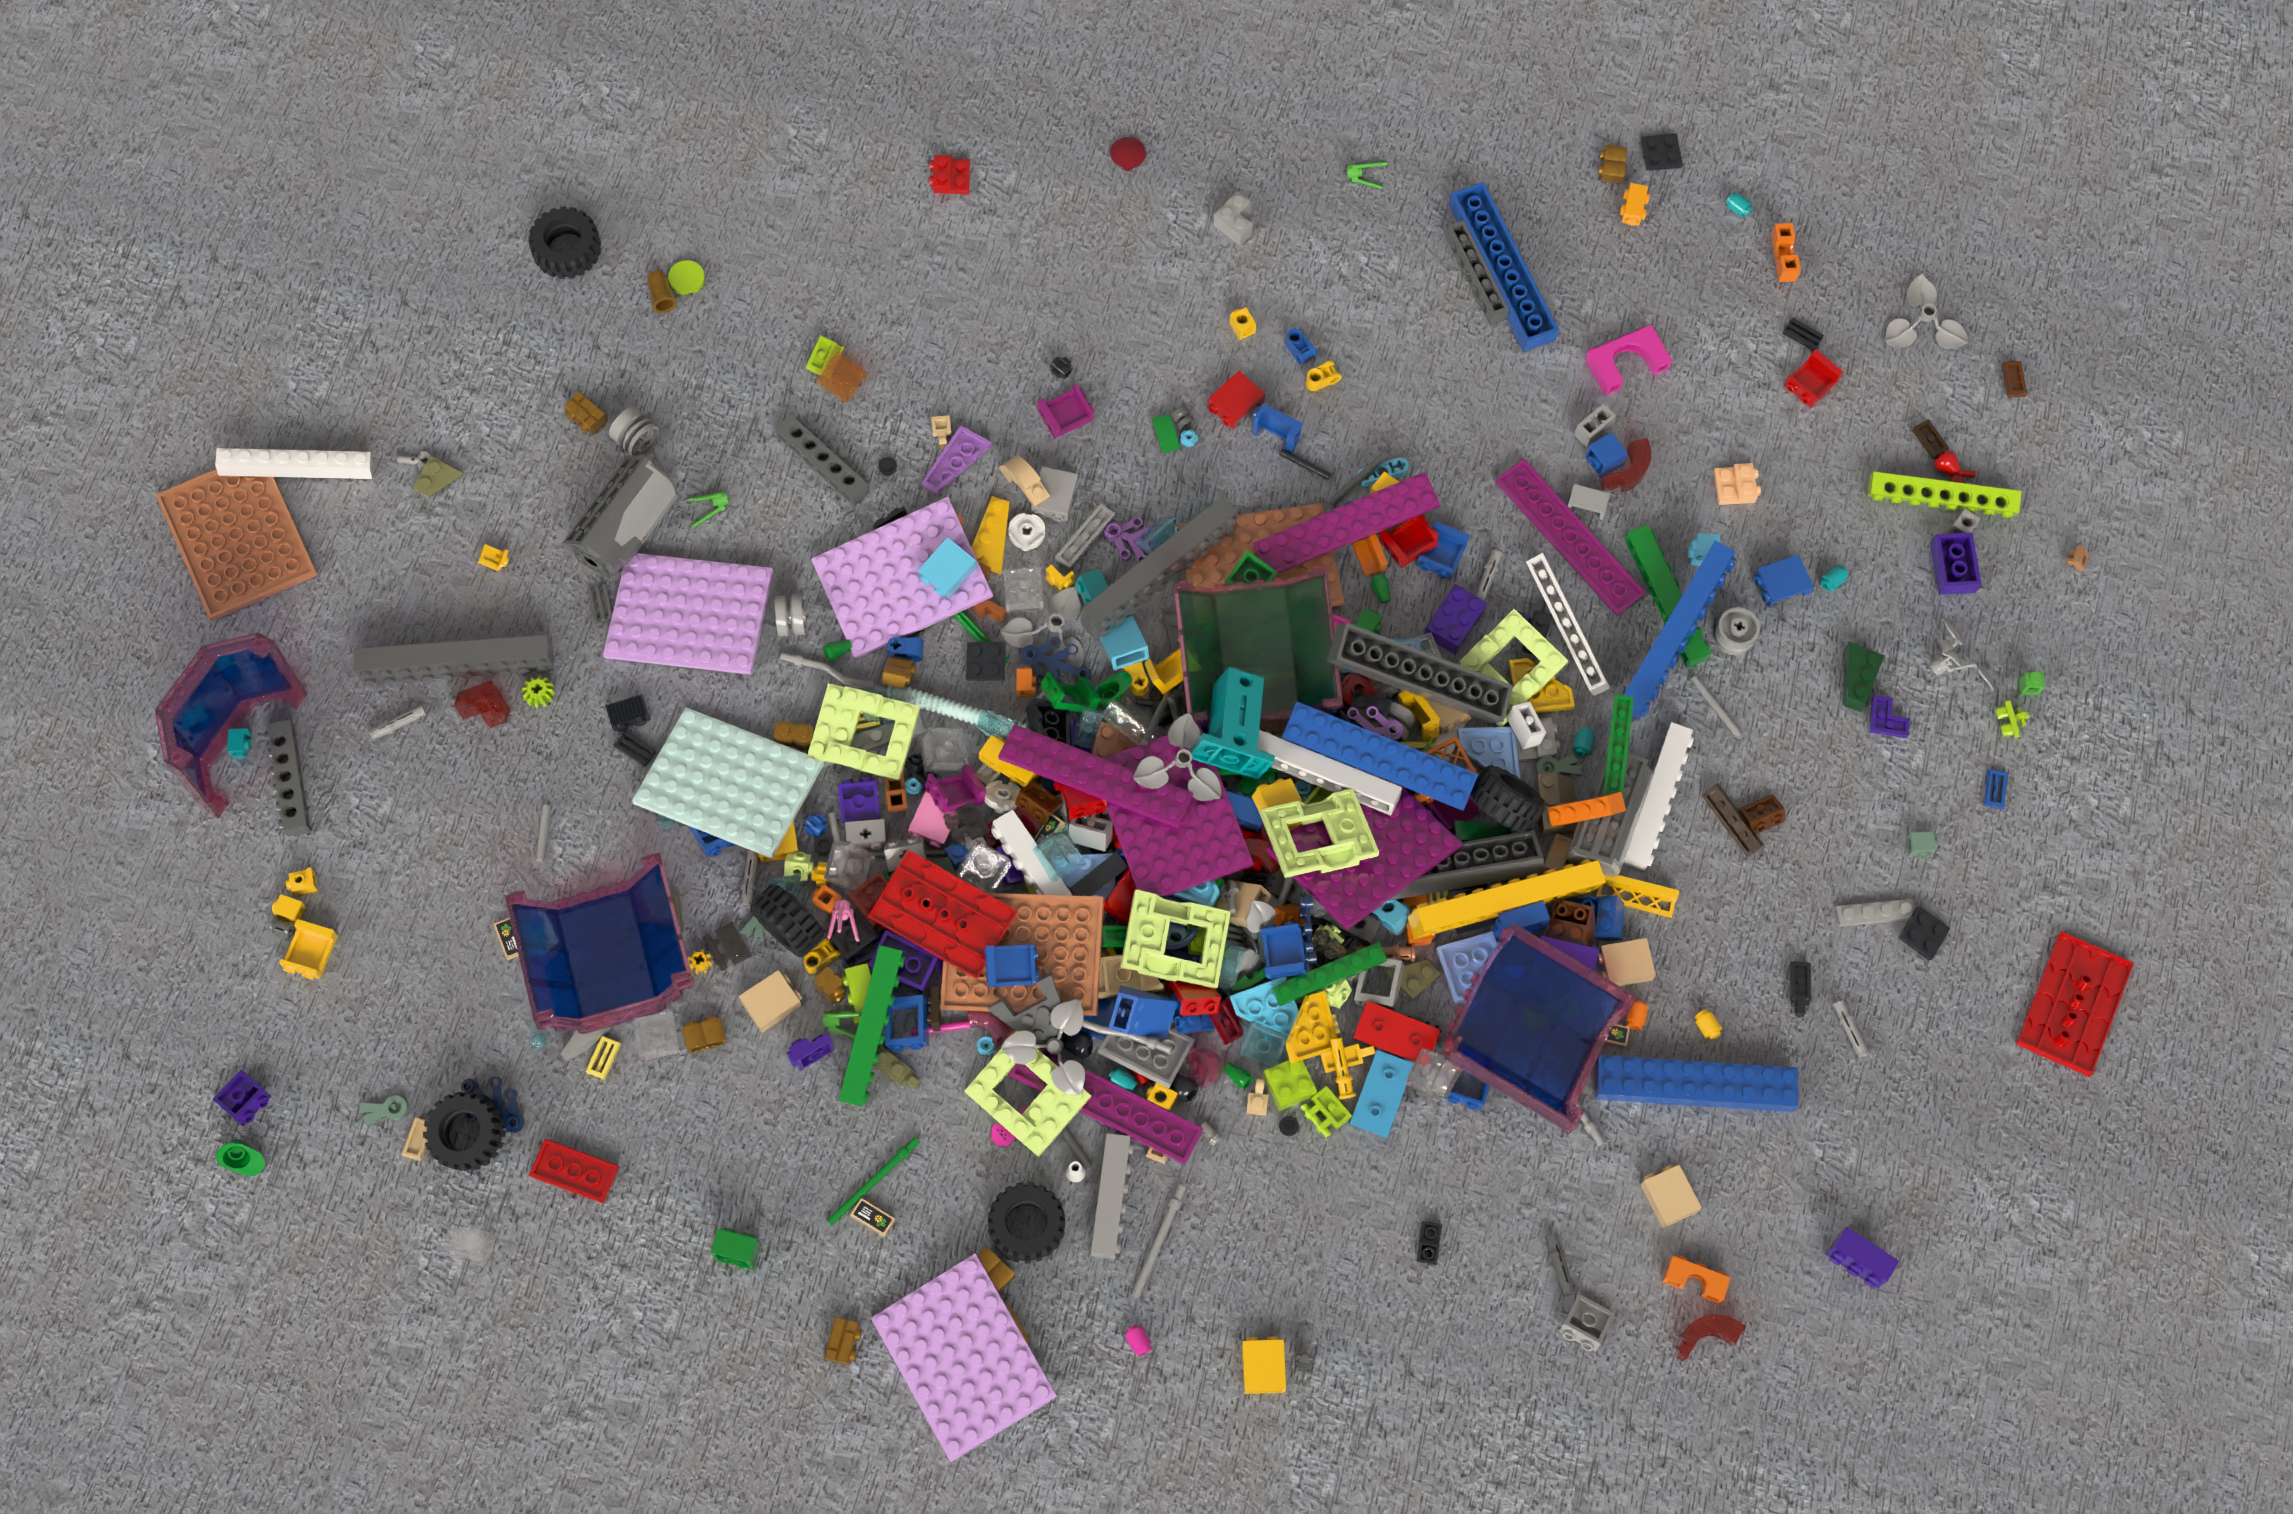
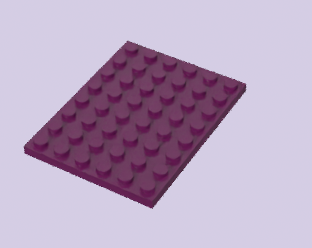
[1104,724,1254,898]
[1267,774,1462,930]

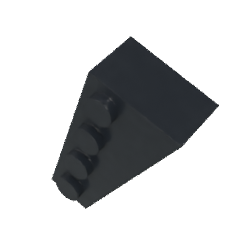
[1025,698,1070,779]

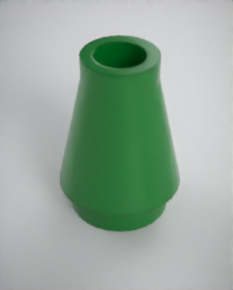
[1370,574,1391,604]
[823,640,852,660]
[1223,1062,1253,1089]

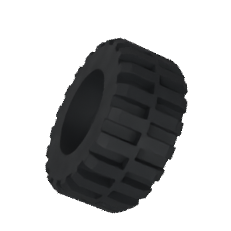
[528,207,601,279]
[1470,765,1546,832]
[750,884,824,957]
[423,1092,506,1171]
[988,1182,1065,1264]

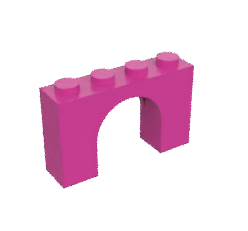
[1585,325,1672,396]

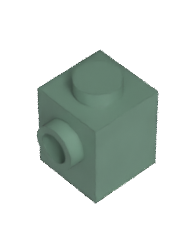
[1906,832,1938,859]

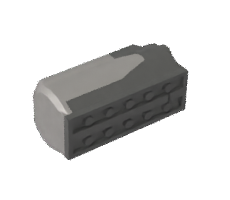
[562,455,677,579]
[1566,753,1654,877]

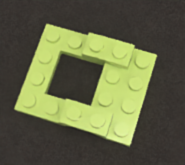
[1458,609,1569,727]
[807,683,921,781]
[1260,788,1379,878]
[1120,890,1231,989]
[964,1031,1092,1157]

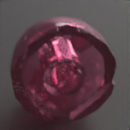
[1187,1048,1224,1088]

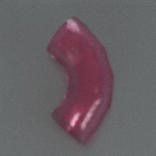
[968,1011,1011,1045]

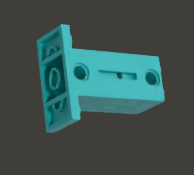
[1188,667,1275,779]

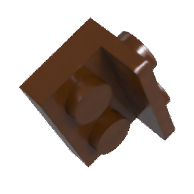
[1015,780,1063,825]
[1739,794,1785,834]

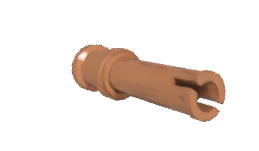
[1356,944,1415,962]

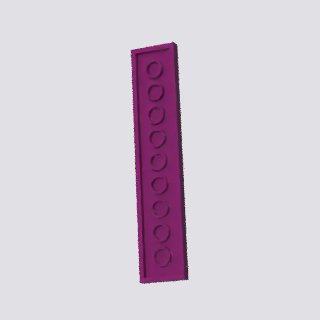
[1495,459,1646,617]
[1252,472,1440,574]
[998,724,1194,829]
[1008,1048,1204,1165]

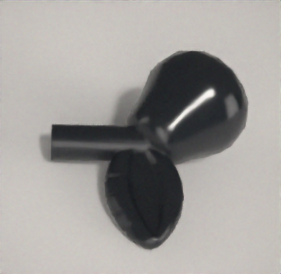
[1135,686,1174,727]
[1053,1032,1093,1059]
[1149,1071,1199,1102]

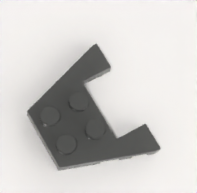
[988,972,1064,1045]

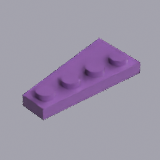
[921,425,992,494]

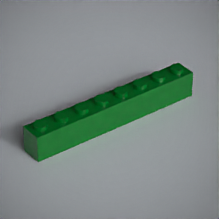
[1624,525,1711,668]
[838,945,905,1107]

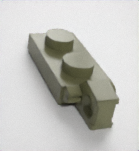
[873,1046,920,1091]

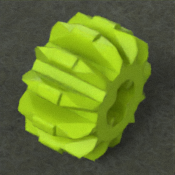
[522,675,555,708]

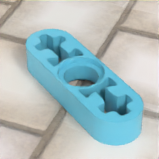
[1358,457,1409,487]

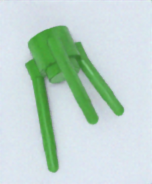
[1347,162,1388,189]
[686,490,729,528]
[823,1009,861,1038]

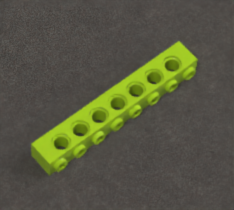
[1867,472,2022,518]

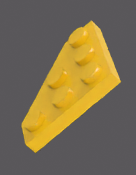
[1508,658,1575,713]
[1285,991,1337,1063]

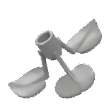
[1884,274,1969,349]
[1001,587,1084,668]
[1930,618,1994,693]
[1133,713,1221,801]
[1234,900,1313,979]
[1002,999,1085,1095]

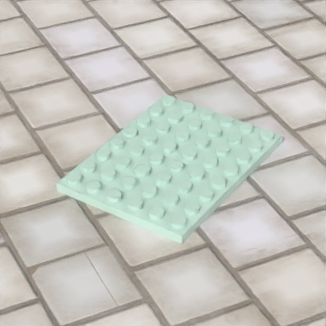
[632,707,824,859]

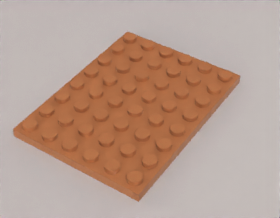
[156,469,318,621]
[1176,503,1344,627]
[940,893,1105,1016]

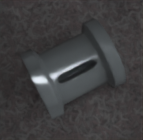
[269,916,295,939]

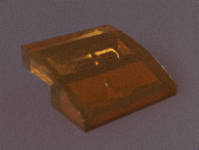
[816,352,868,403]

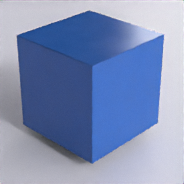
[1585,433,1628,478]

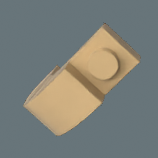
[999,455,1050,507]

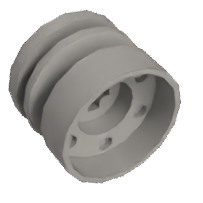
[609,407,659,456]

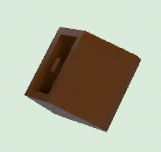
[1548,899,1596,947]

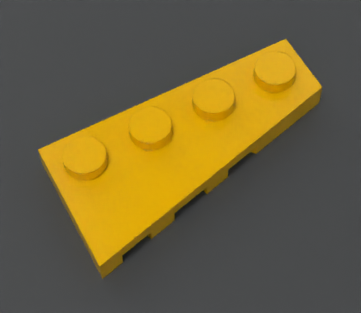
[971,496,1010,575]

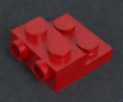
[929,155,970,194]

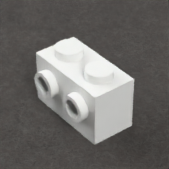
[1507,702,1546,749]

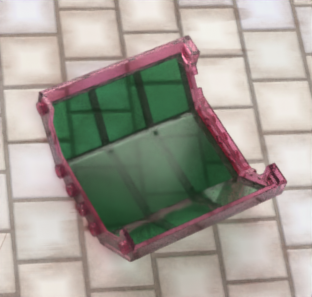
[1173,566,1343,725]

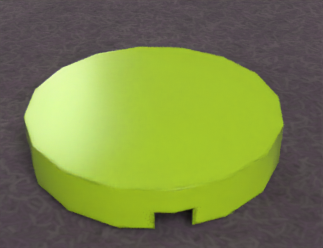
[668,260,705,295]

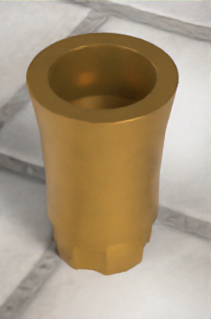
[647,270,677,313]

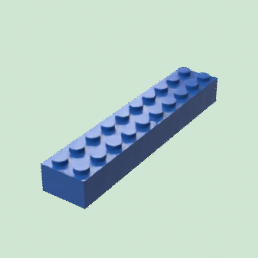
[1449,182,1559,352]
[1624,540,1736,721]
[1282,702,1478,811]
[1595,1055,1798,1112]

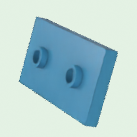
[1350,1050,1414,1138]

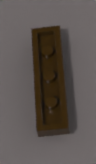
[1702,783,1764,857]

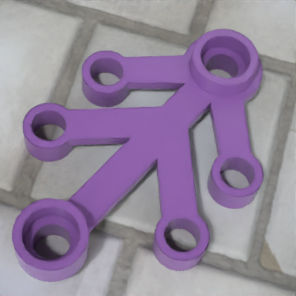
[1104,517,1165,564]
[1347,706,1403,740]

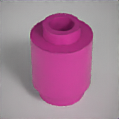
[1125,1324,1153,1357]

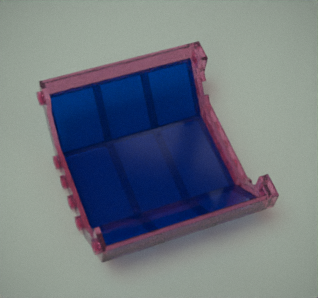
[155,632,308,819]
[505,852,695,1034]
[1444,923,1636,1133]

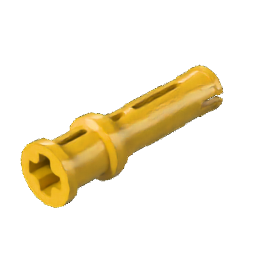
[1330,1038,1356,1099]

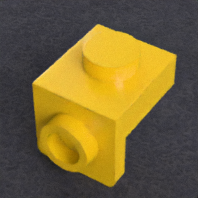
[477,544,509,571]
[1046,564,1075,591]

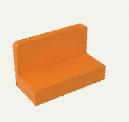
[1353,533,1388,577]

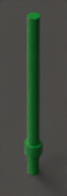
[826,1137,920,1226]

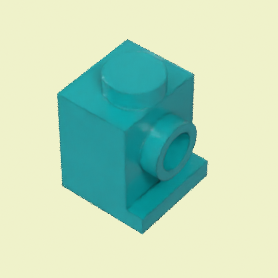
[227,728,253,759]

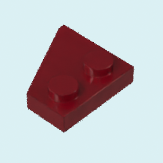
[1208,993,1244,1045]

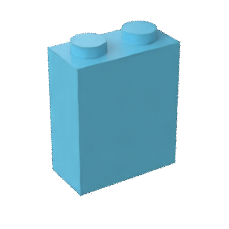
[918,537,978,599]
[1099,616,1150,670]

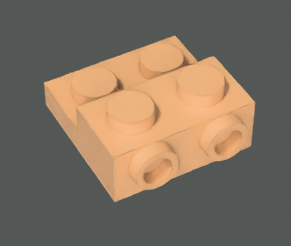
[1714,463,1761,505]

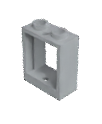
[1354,957,1404,1011]

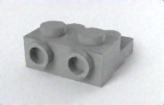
[1515,718,1560,762]
[1559,1294,1615,1352]

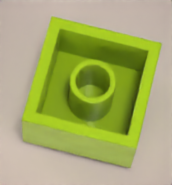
[1263,1060,1317,1112]

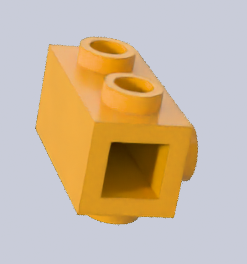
[1620,183,1650,226]

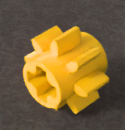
[811,862,833,887]
[688,949,712,974]

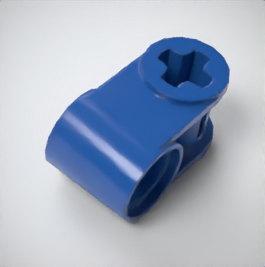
[1285,328,1317,365]
[887,637,924,662]

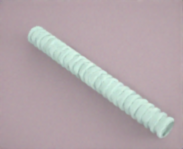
[886,686,1029,735]

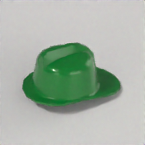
[1094,672,1132,709]
[216,1139,265,1176]

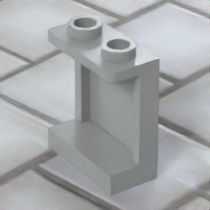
[1031,466,1078,522]

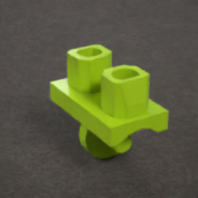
[1996,700,2030,738]

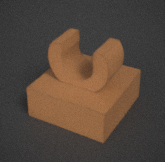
[2066,545,2089,571]

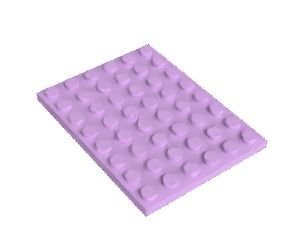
[811,497,994,659]
[603,553,774,675]
[871,1253,1058,1462]

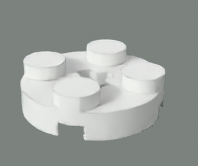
[1008,513,1045,551]
[984,781,1021,814]

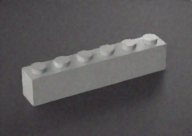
[1091,1133,1134,1259]

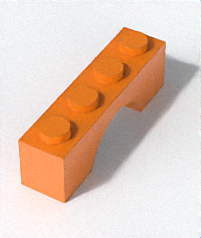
[1547,792,1626,827]

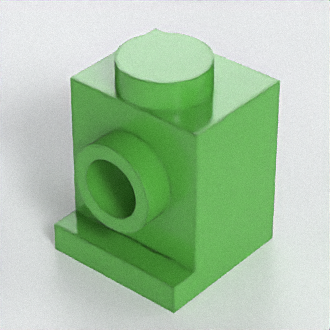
[2018,671,2045,695]

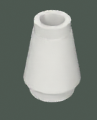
[1065,1161,1085,1182]

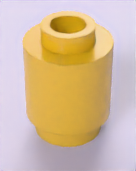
[1694,1009,1722,1040]

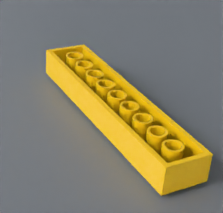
[1407,859,1606,939]

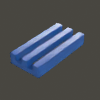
[1983,769,2008,810]

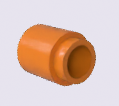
[1626,1000,1649,1030]

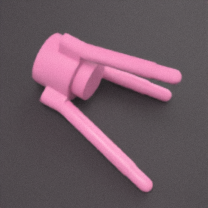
[827,900,859,942]

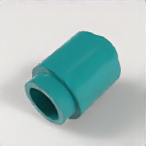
[1725,192,1753,218]
[1820,565,1849,591]
[1572,727,1595,757]
[1108,1067,1138,1093]

